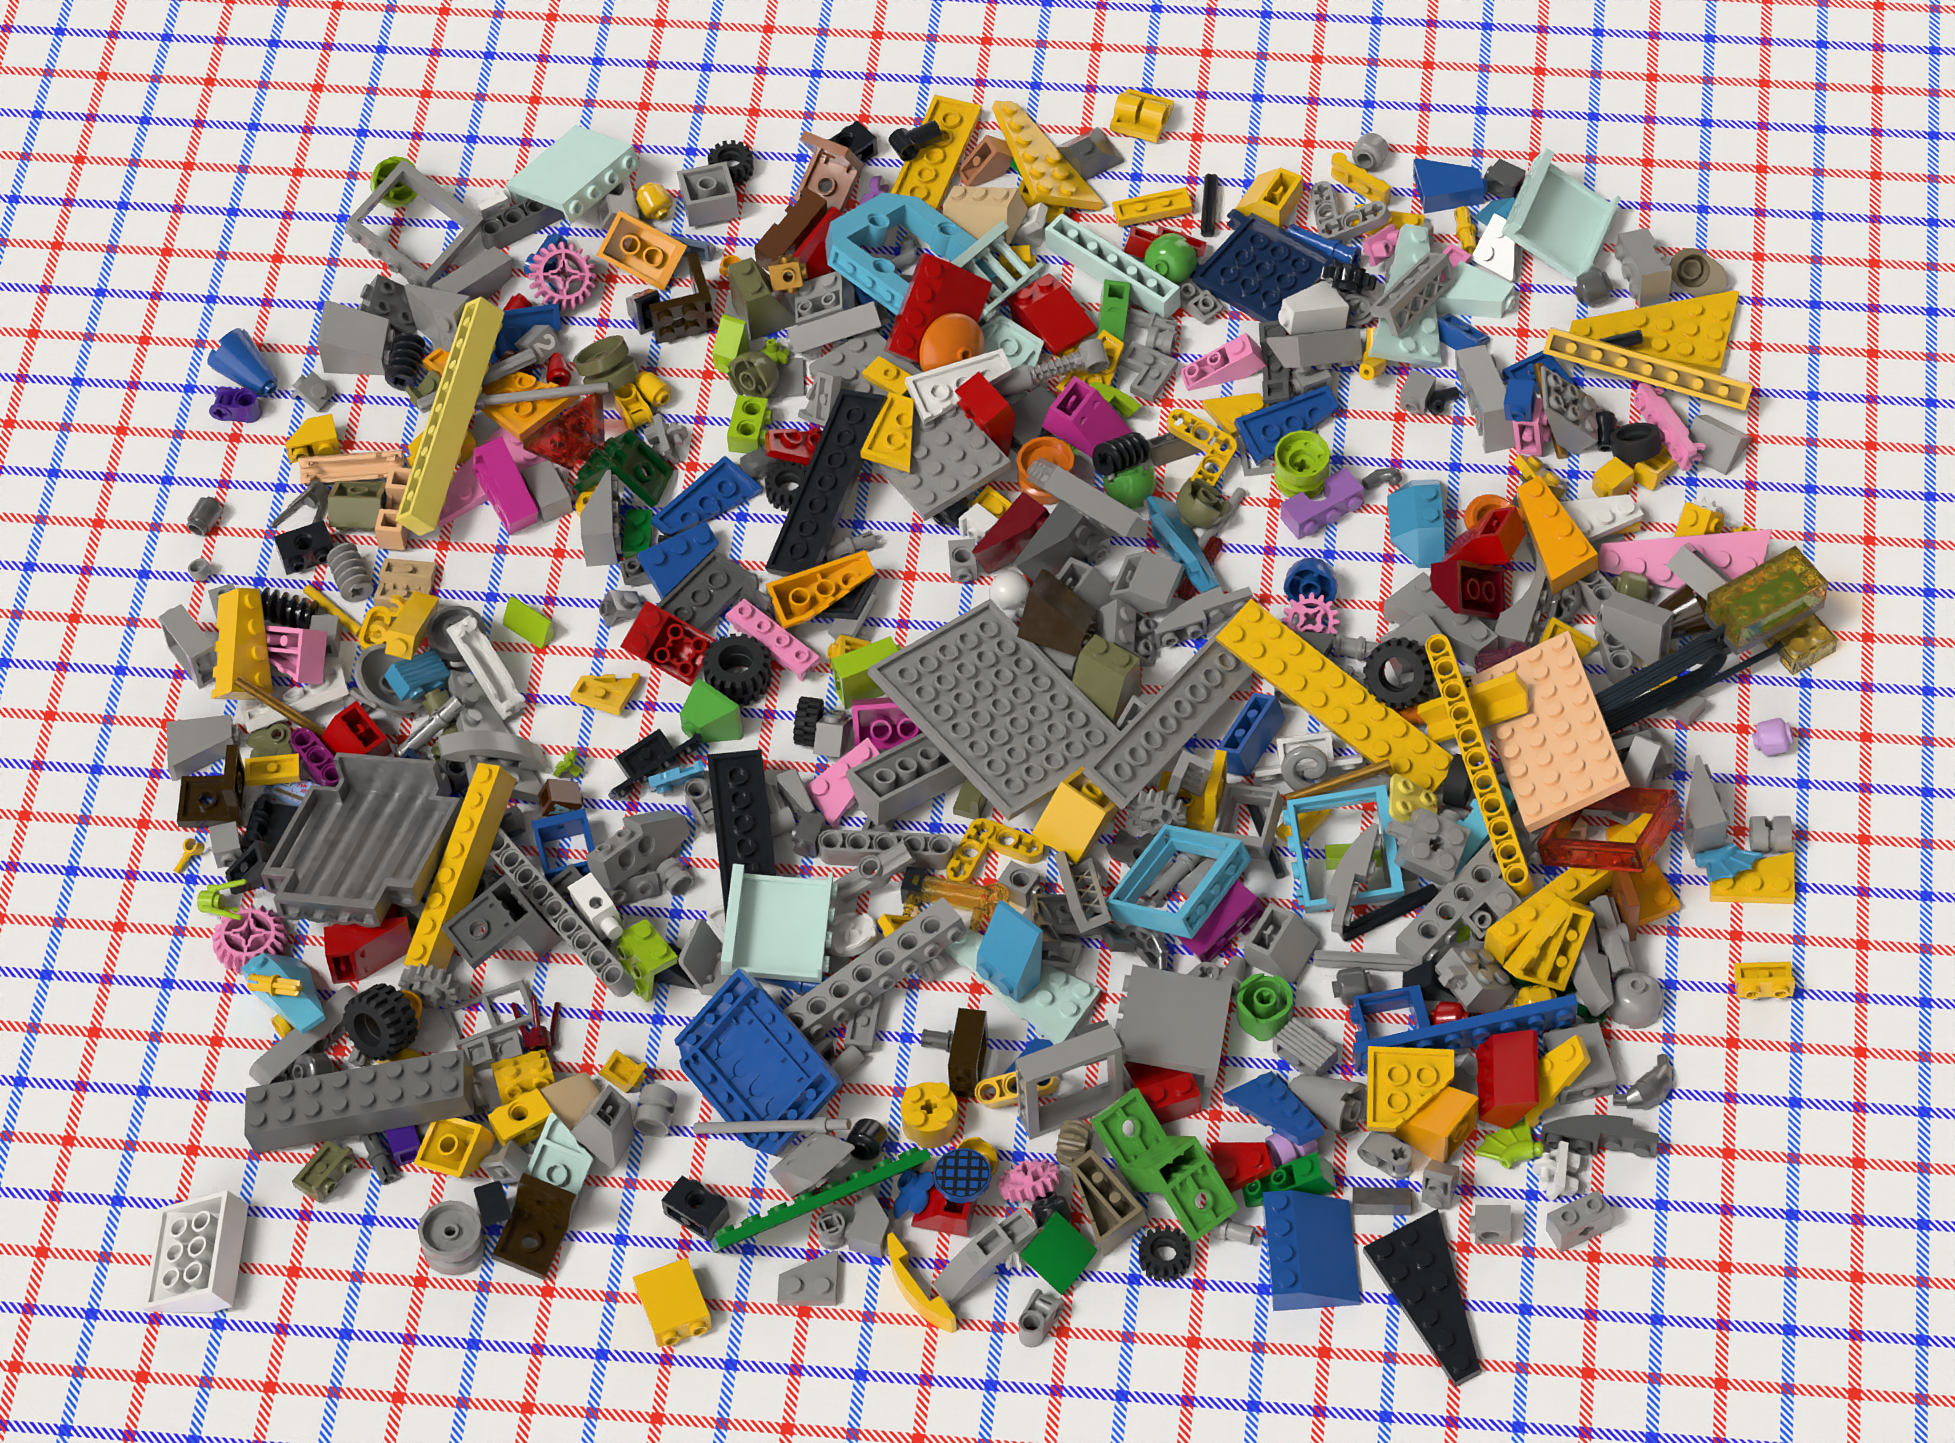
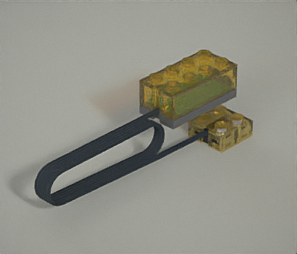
[1595,546,1838,734]

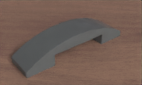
[1259,320,1291,404]

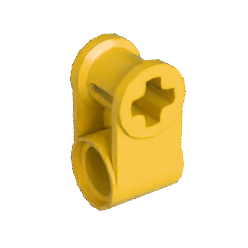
[613,382,654,431]

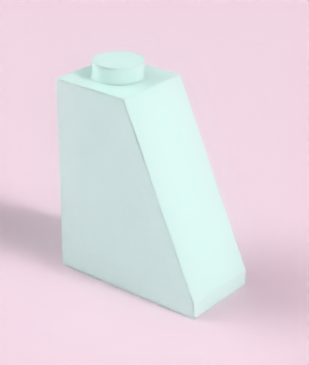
[1435,261,1516,318]

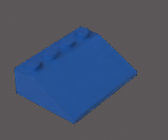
[1263,1190,1360,1311]

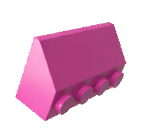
[852,697,923,750]

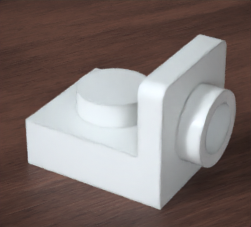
[477,183,512,221]

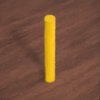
[303,584,361,637]

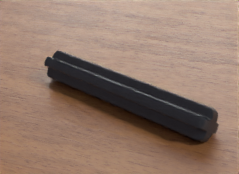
[1339,884,1439,942]

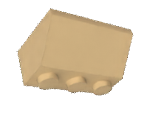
[943,186,1028,246]

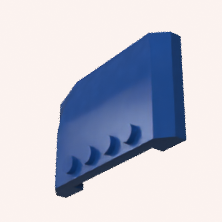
[674,968,843,1157]

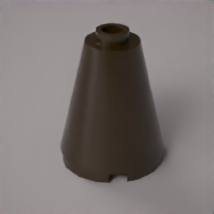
[1657,583,1712,640]

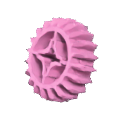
[527,242,597,311]
[212,904,288,974]

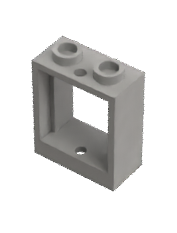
[1666,543,1738,607]
[159,604,217,689]
[1212,782,1284,860]

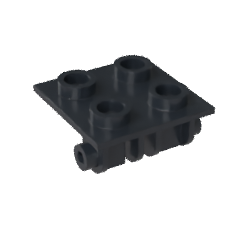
[241,794,298,848]

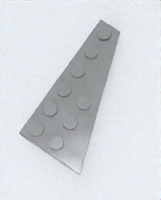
[447,670,542,804]

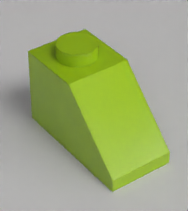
[712,314,750,373]

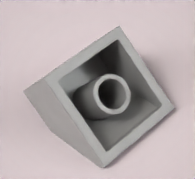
[677,162,739,227]

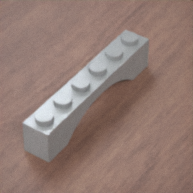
[1494,529,1549,655]

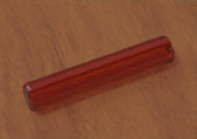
[1178,536,1223,601]

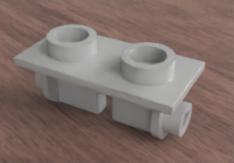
[601,870,661,906]

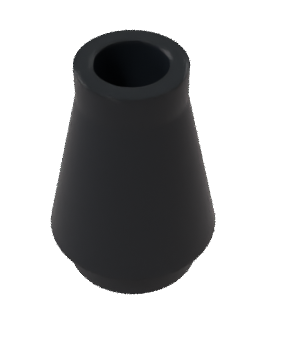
[1596,411,1618,452]

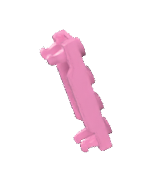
[1633,382,1706,471]
[725,598,821,681]

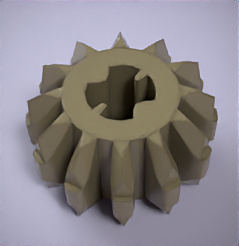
[1056,1119,1093,1167]

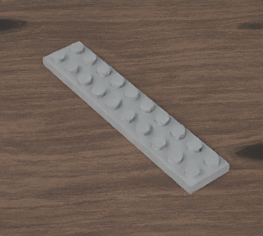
[1082,612,1253,810]

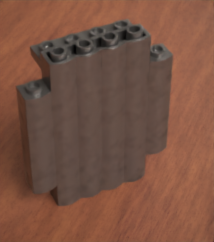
[261,752,462,928]

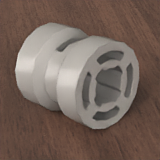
[1145,326,1177,356]
[656,857,694,896]
[816,1211,846,1250]

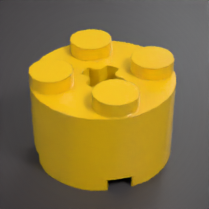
[900,1082,959,1149]

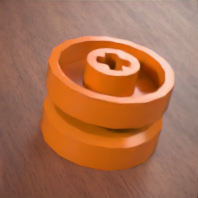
[1017,436,1075,505]

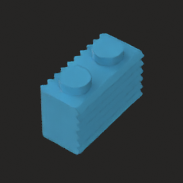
[384,649,450,702]

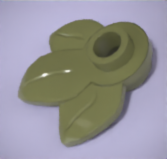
[246,723,293,758]

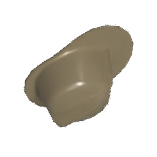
[1669,248,1727,297]

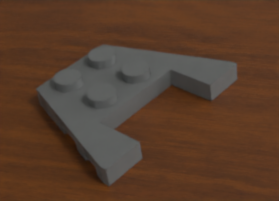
[1030,894,1137,952]

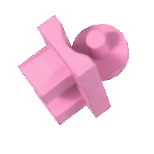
[1362,224,1400,267]

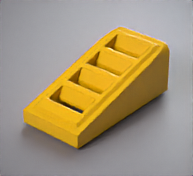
[1634,443,1678,490]

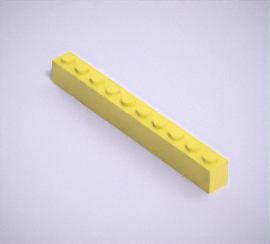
[395,297,505,536]

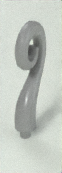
[1281,746,1391,796]

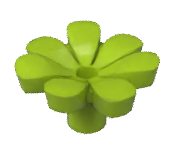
[759,339,790,366]
[553,747,583,778]

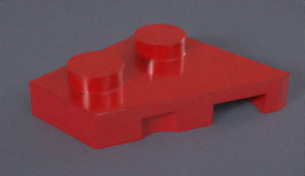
[1210,1142,1277,1193]

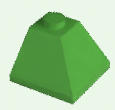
[680,678,743,743]

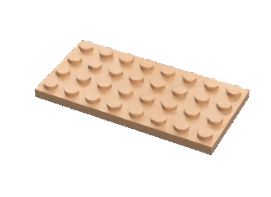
[1470,631,1630,833]

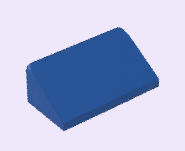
[1437,313,1491,350]

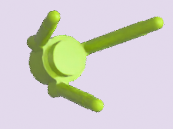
[197,879,247,920]

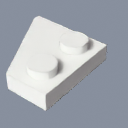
[1471,213,1518,282]

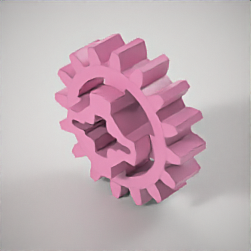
[1281,593,1340,637]
[997,1159,1061,1203]

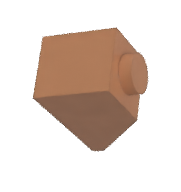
[956,135,1013,187]

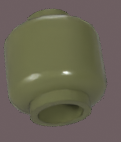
[1612,571,1653,602]

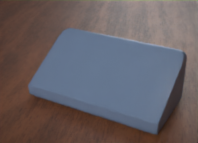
[667,234,716,262]

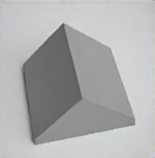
[1688,415,1752,475]
[1379,612,1444,681]

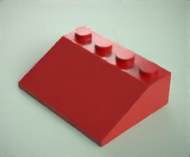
[884,253,993,366]

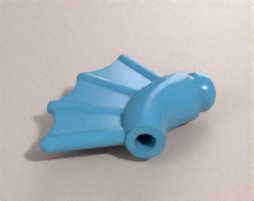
[1695,843,1763,882]

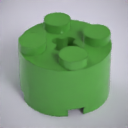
[1237,973,1293,1041]

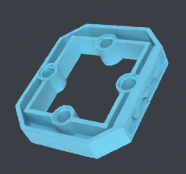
[825,193,997,315]

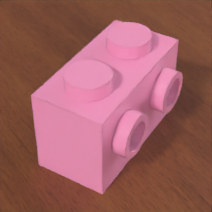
[1512,398,1552,456]

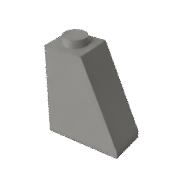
[1600,591,1674,665]
[166,715,240,781]

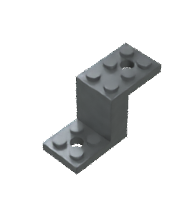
[441,864,597,970]

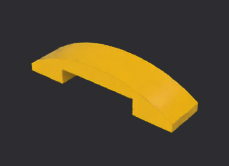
[887,1232,957,1333]

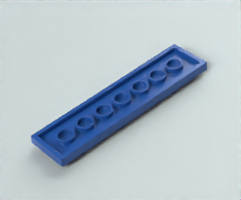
[1352,994,1578,1074]

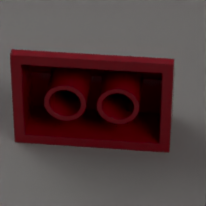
[1430,560,1505,620]

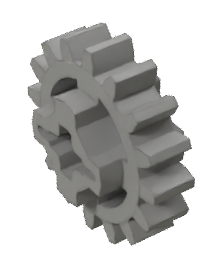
[1127,789,1188,835]
[398,963,460,1010]

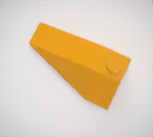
[766,550,875,629]

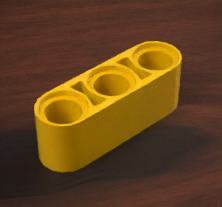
[975,1071,1060,1109]

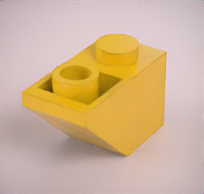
[285,414,341,464]

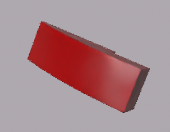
[1123,225,1207,258]

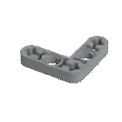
[1310,181,1391,242]

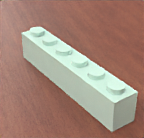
[1045,213,1181,319]

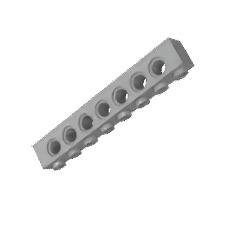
[1396,810,1564,966]
[783,897,968,1044]

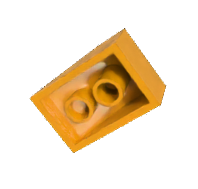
[596,209,687,291]

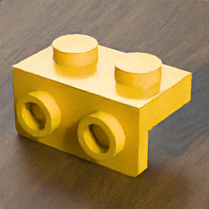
[1674,502,1725,537]
[1733,961,1795,999]

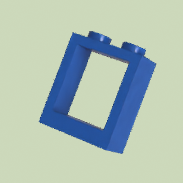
[531,808,595,882]
[1349,985,1430,1042]

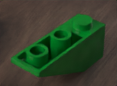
[1242,1152,1337,1208]

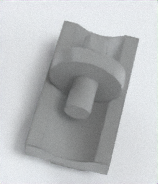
[643,414,688,465]

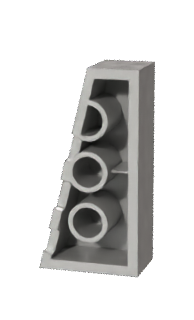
[1455,345,1515,453]
[1384,572,1498,670]

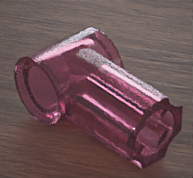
[1474,642,1530,673]

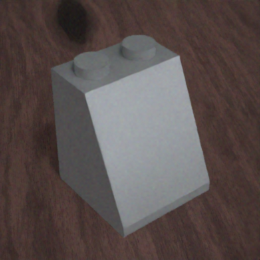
[317,301,395,375]

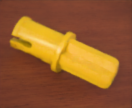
[247,973,303,997]

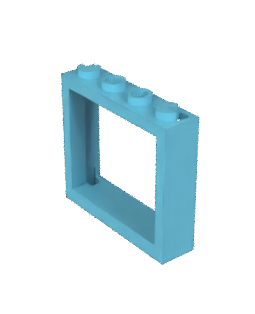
[1282,785,1404,913]
[1106,824,1251,939]

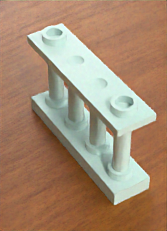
[951,220,1044,324]

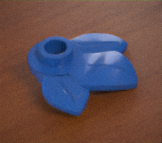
[893,1170,934,1219]

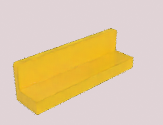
[1417,671,1529,743]

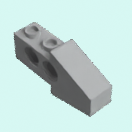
[585,809,690,890]

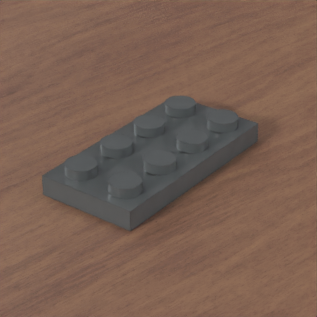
[656,549,751,632]

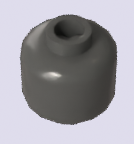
[1573,268,1613,306]
[1331,966,1374,1006]

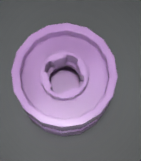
[1265,1133,1318,1167]

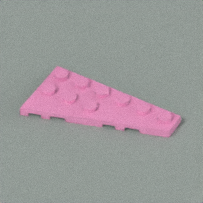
[438,421,572,528]
[1597,529,1772,596]

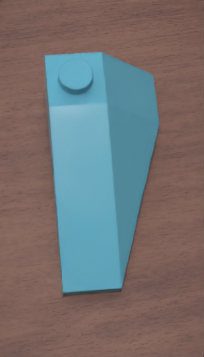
[240,953,326,1034]

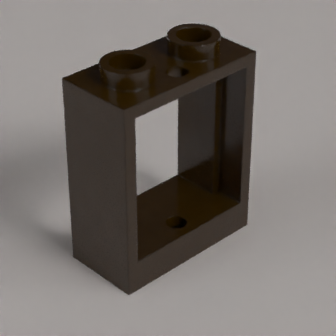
[948,1008,989,1098]

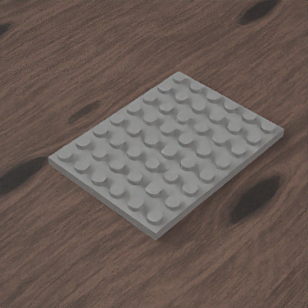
[867,599,1120,821]

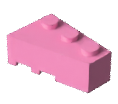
[265,625,327,685]

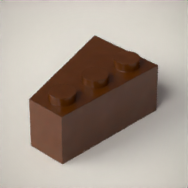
[754,186,828,272]

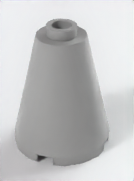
[1288,1074,1367,1138]

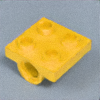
[1110,88,1174,143]

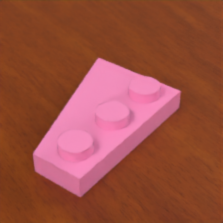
[805,738,881,829]

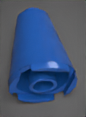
[207,328,278,397]

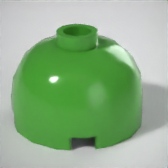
[1144,233,1197,285]
[1102,465,1157,510]

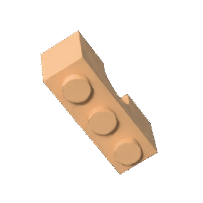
[375,467,412,551]

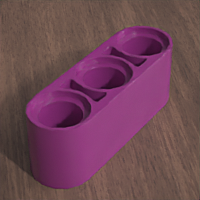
[290,728,339,787]

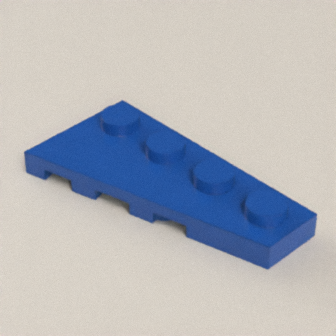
[651,456,762,536]
[1222,1071,1325,1146]

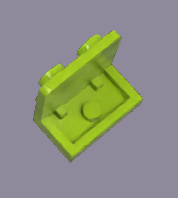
[616,919,678,1002]

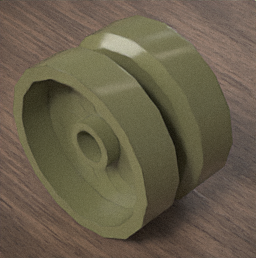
[573,335,639,396]

